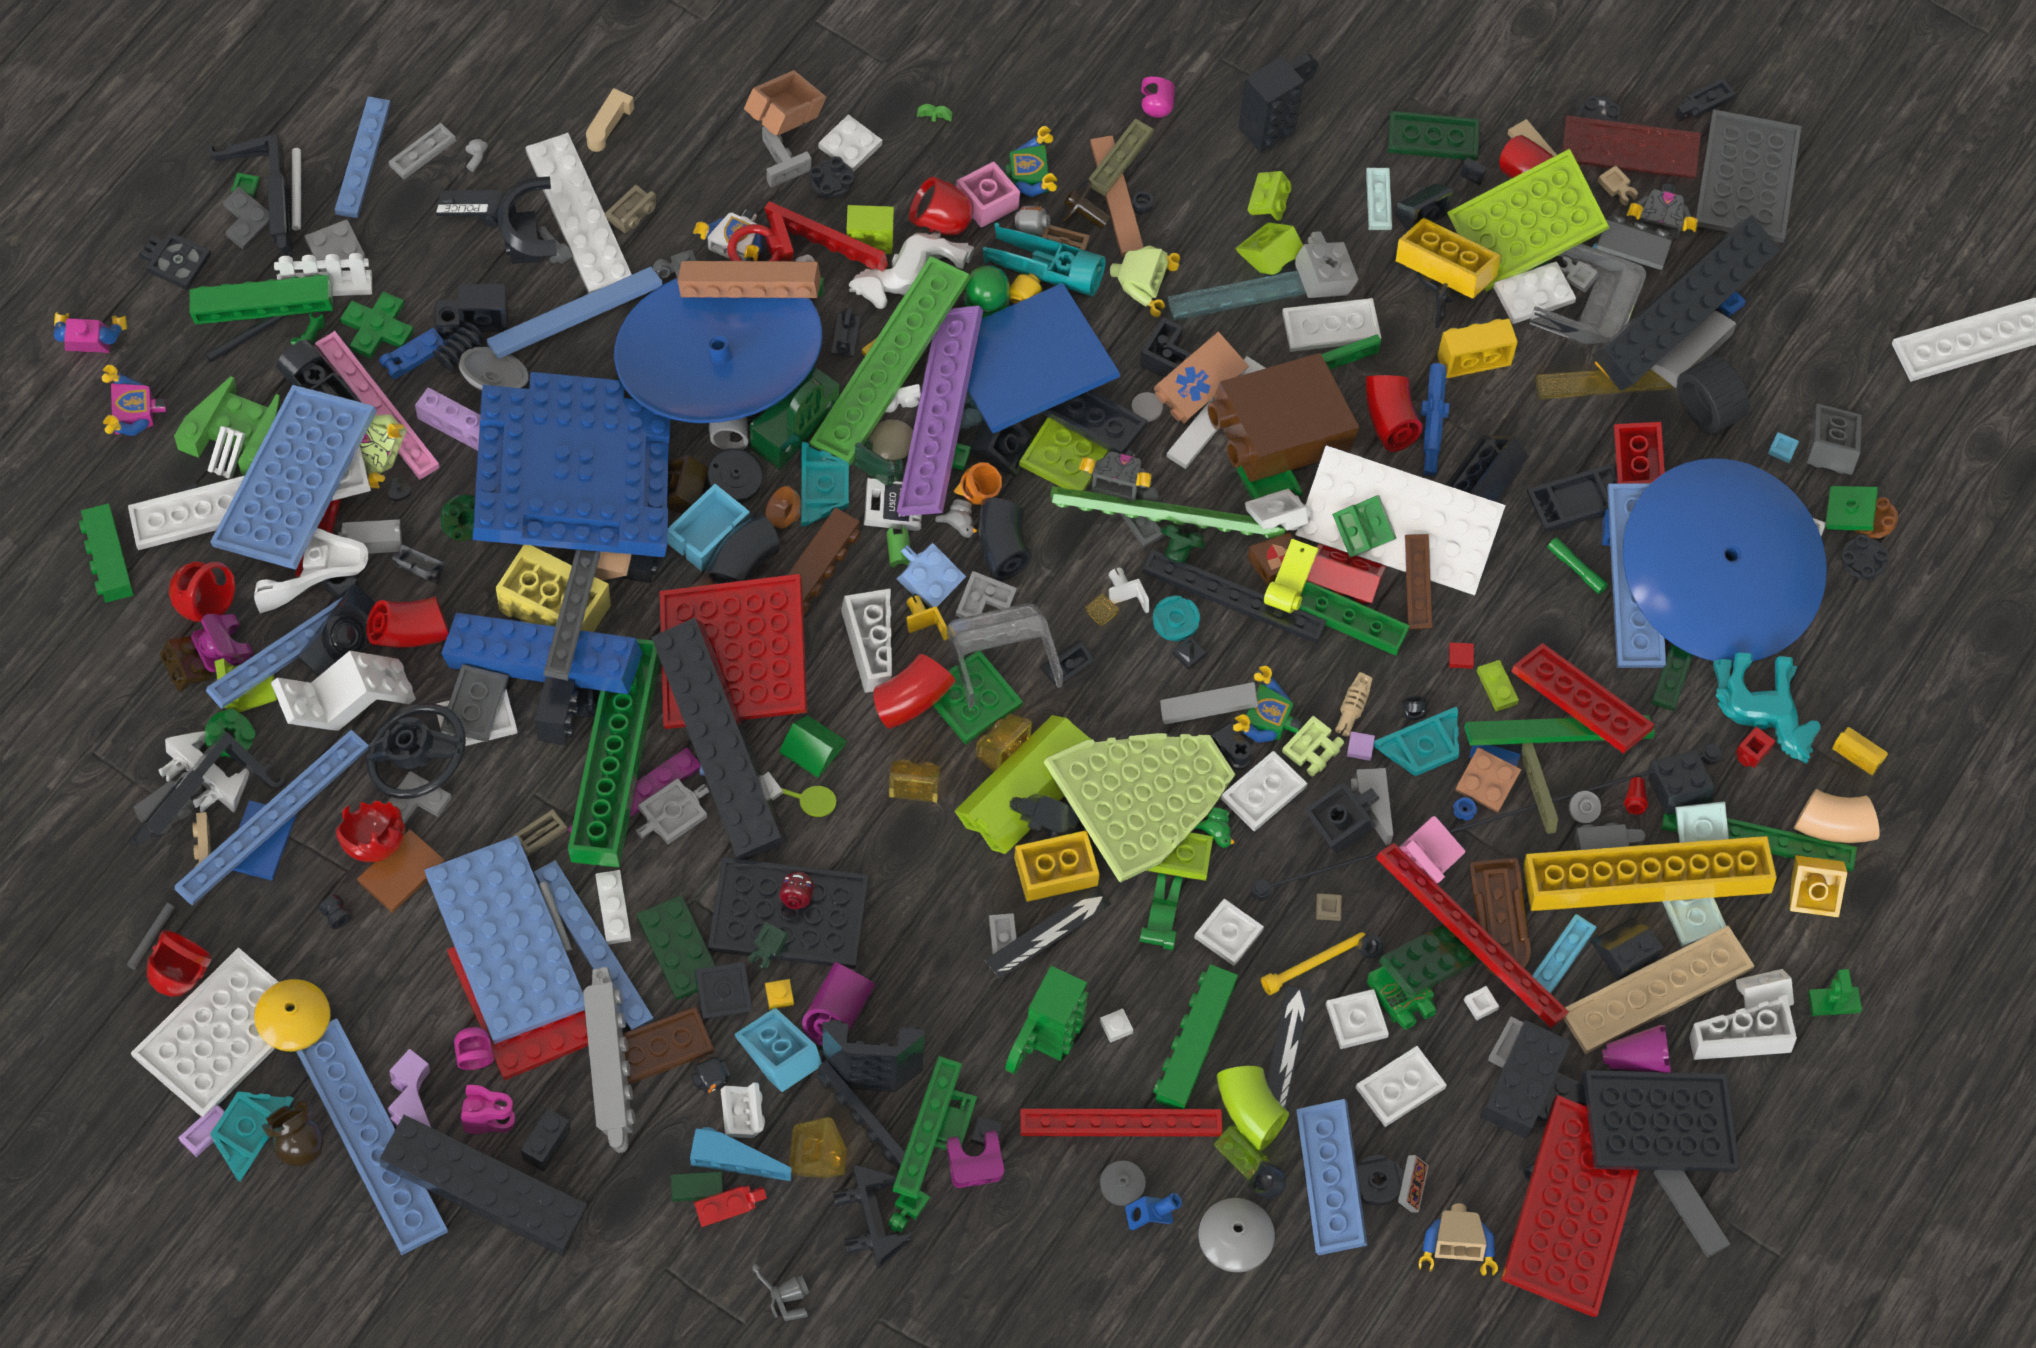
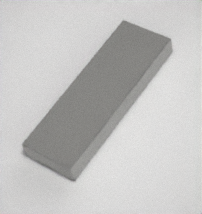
[389,123,456,180]

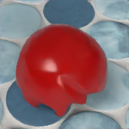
[336,800,405,862]

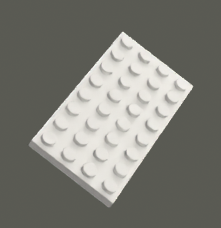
[1296,446,1505,595]

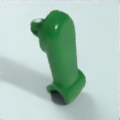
[290,313,325,345]

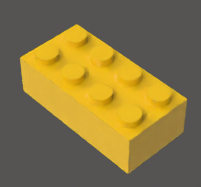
[1396,218,1501,298]

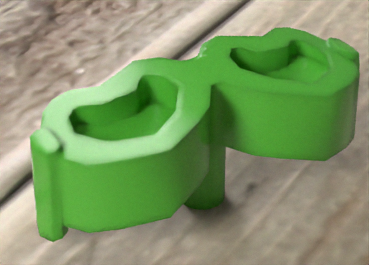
[917,104,953,122]

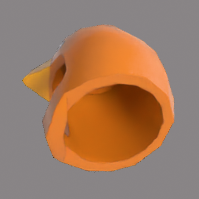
[954,462,1002,505]

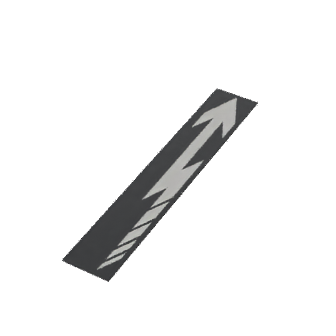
[985,886,1111,979]
[1267,985,1311,1110]

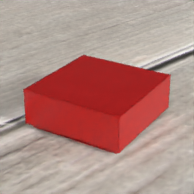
[1449,642,1474,669]

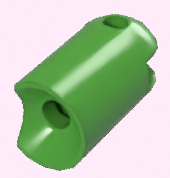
[887,525,911,567]

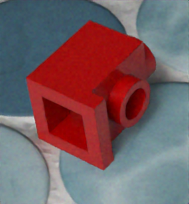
[1736,726,1775,768]

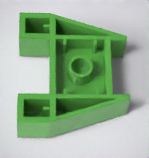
[174,376,282,476]

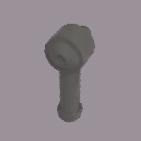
[537,226,572,264]

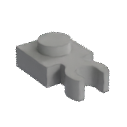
[1559,256,1599,293]

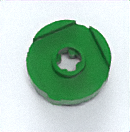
[205,709,255,759]

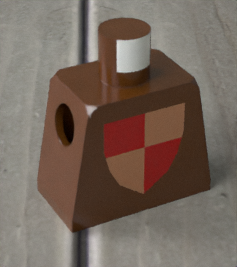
[1247,532,1293,586]

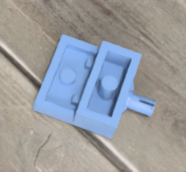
[896,543,966,608]

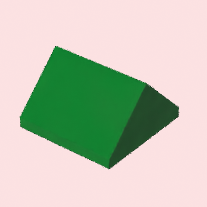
[779,715,847,778]

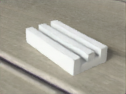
[208,426,246,479]

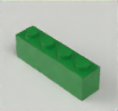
[79,503,134,603]

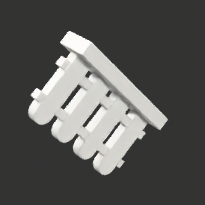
[274,253,372,296]

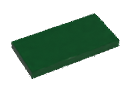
[1387,111,1480,161]

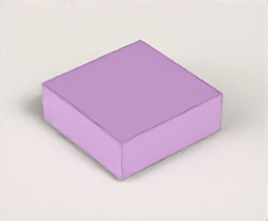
[1347,732,1375,761]

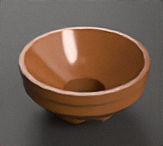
[765,486,802,529]

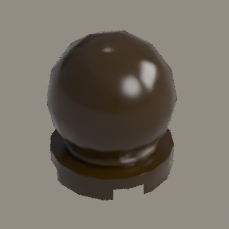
[261,1101,324,1167]

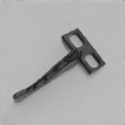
[1416,271,1462,328]

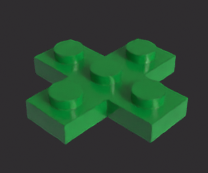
[340,291,414,359]

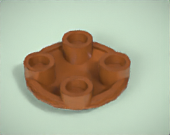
[1855,497,1898,539]

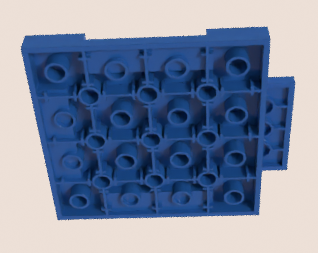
[473,372,670,557]

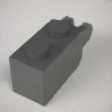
[134,781,204,834]
[1574,823,1646,850]

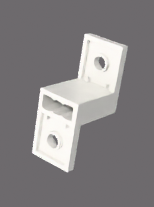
[271,651,416,731]

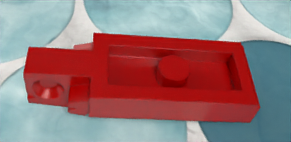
[694,1185,767,1227]

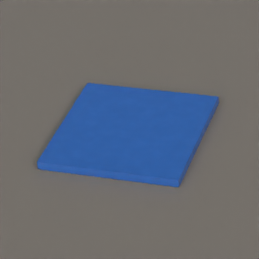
[967,283,1120,433]

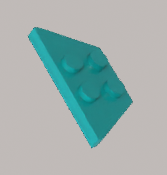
[801,442,849,526]
[1373,707,1459,776]
[210,1092,294,1182]

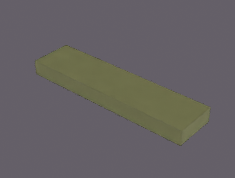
[1089,119,1154,196]
[1521,743,1558,834]

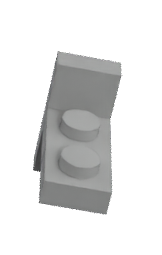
[762,126,811,188]

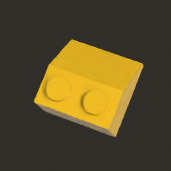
[1790,855,1847,917]

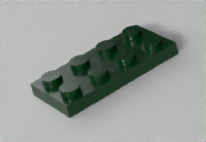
[636,895,715,1001]
[1379,924,1478,998]

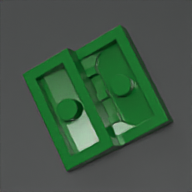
[1332,495,1397,557]

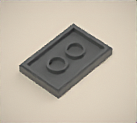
[441,664,509,742]

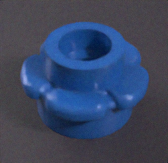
[1453,797,1477,821]

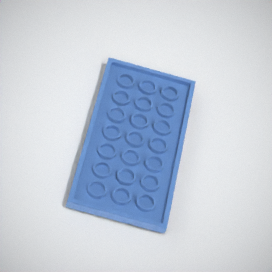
[210,385,377,569]
[424,836,585,1044]

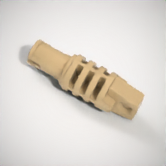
[1335,672,1372,736]

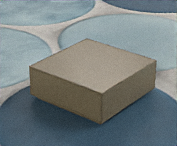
[1316,894,1342,921]

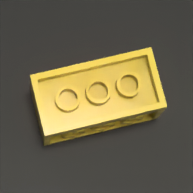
[496,545,611,632]

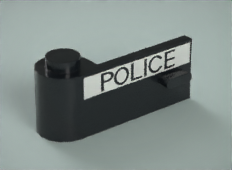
[435,190,505,227]

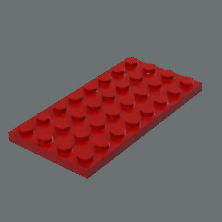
[1501,1095,1639,1317]

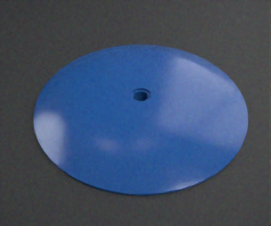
[614,278,822,423]
[1623,459,1827,663]

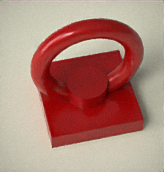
[727,212,794,262]

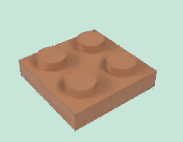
[1455,747,1521,813]

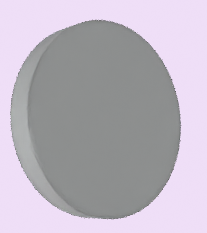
[1132,392,1163,422]
[1569,791,1601,823]

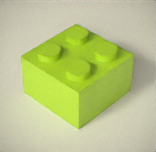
[847,205,894,255]

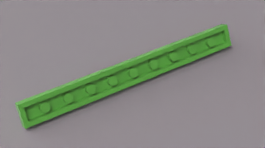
[1050,486,1285,539]

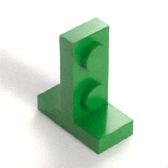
[1808,969,1862,1016]

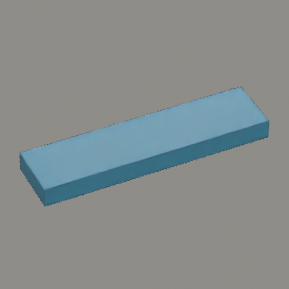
[1532,914,1597,994]

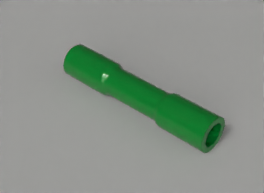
[1547,537,1608,594]

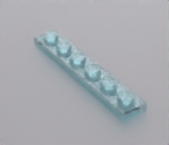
[1167,271,1306,320]

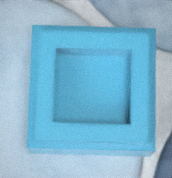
[1768,432,1799,463]

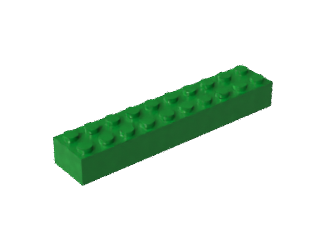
[568,639,661,867]

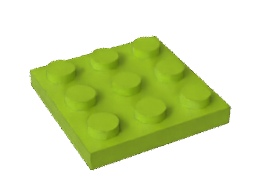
[1019,417,1109,491]

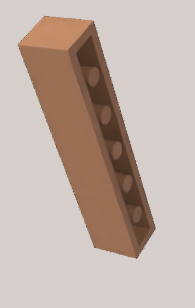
[677,261,821,298]

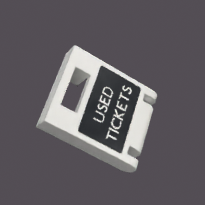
[864,478,922,531]

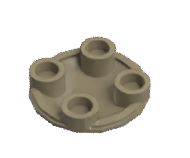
[869,419,913,463]

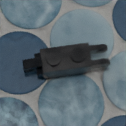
[1009,794,1086,838]

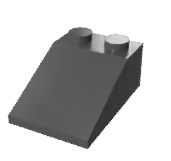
[1807,403,1862,475]

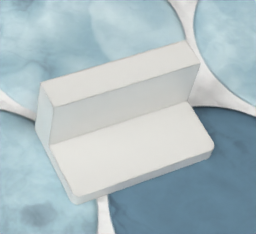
[1736,969,1794,1010]

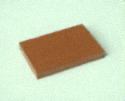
[357,830,445,913]

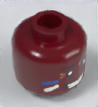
[779,872,814,909]

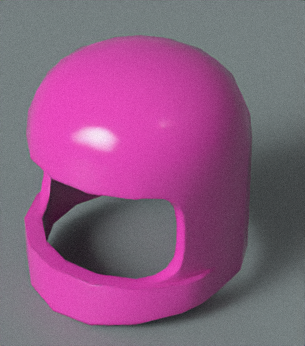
[1141,77,1175,118]
[454,1027,494,1070]

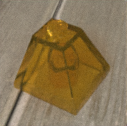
[788,1117,847,1178]

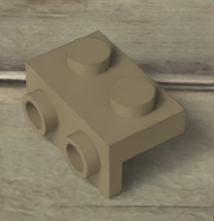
[605,185,656,234]

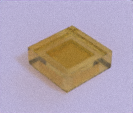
[1085,593,1119,627]

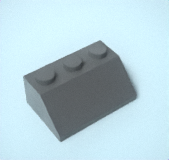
[1597,215,1673,270]

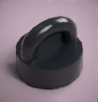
[1403,696,1427,720]

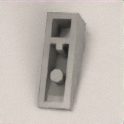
[1351,768,1393,845]

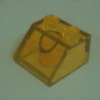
[976,714,1032,772]
[889,759,941,803]

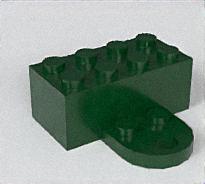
[750,367,839,470]

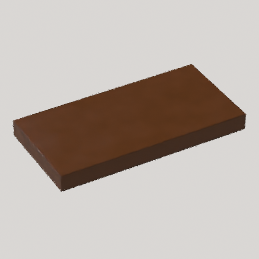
[623,1006,715,1085]

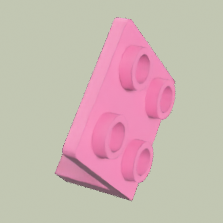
[1399,816,1465,884]

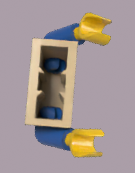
[1419,1203,1498,1276]

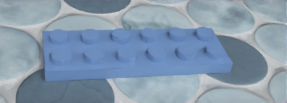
[1297,1099,1367,1255]

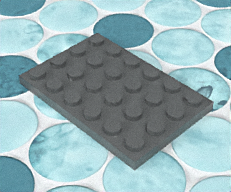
[1695,109,1802,243]

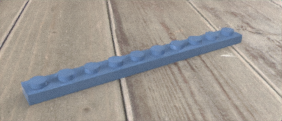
[175,730,369,906]

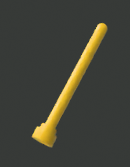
[1261,932,1365,995]

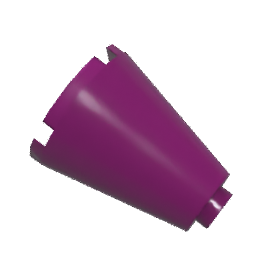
[1602,1025,1671,1073]

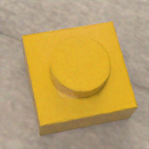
[765,979,794,1010]

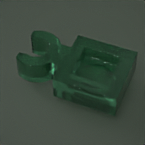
[749,922,789,970]

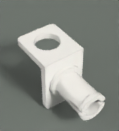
[1109,568,1149,613]

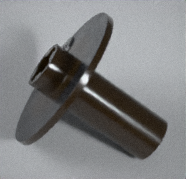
[1060,179,1110,229]

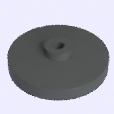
[1100,1161,1146,1206]

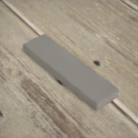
[1160,682,1258,725]

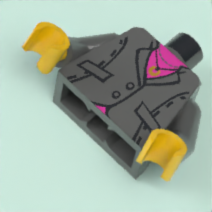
[1627,183,1698,239]
[1079,450,1152,502]

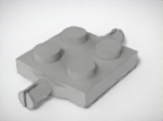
[636,779,709,845]

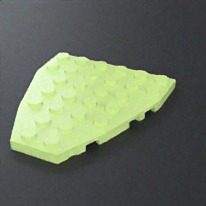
[1044,733,1235,882]

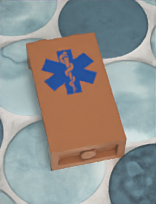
[1154,331,1249,424]

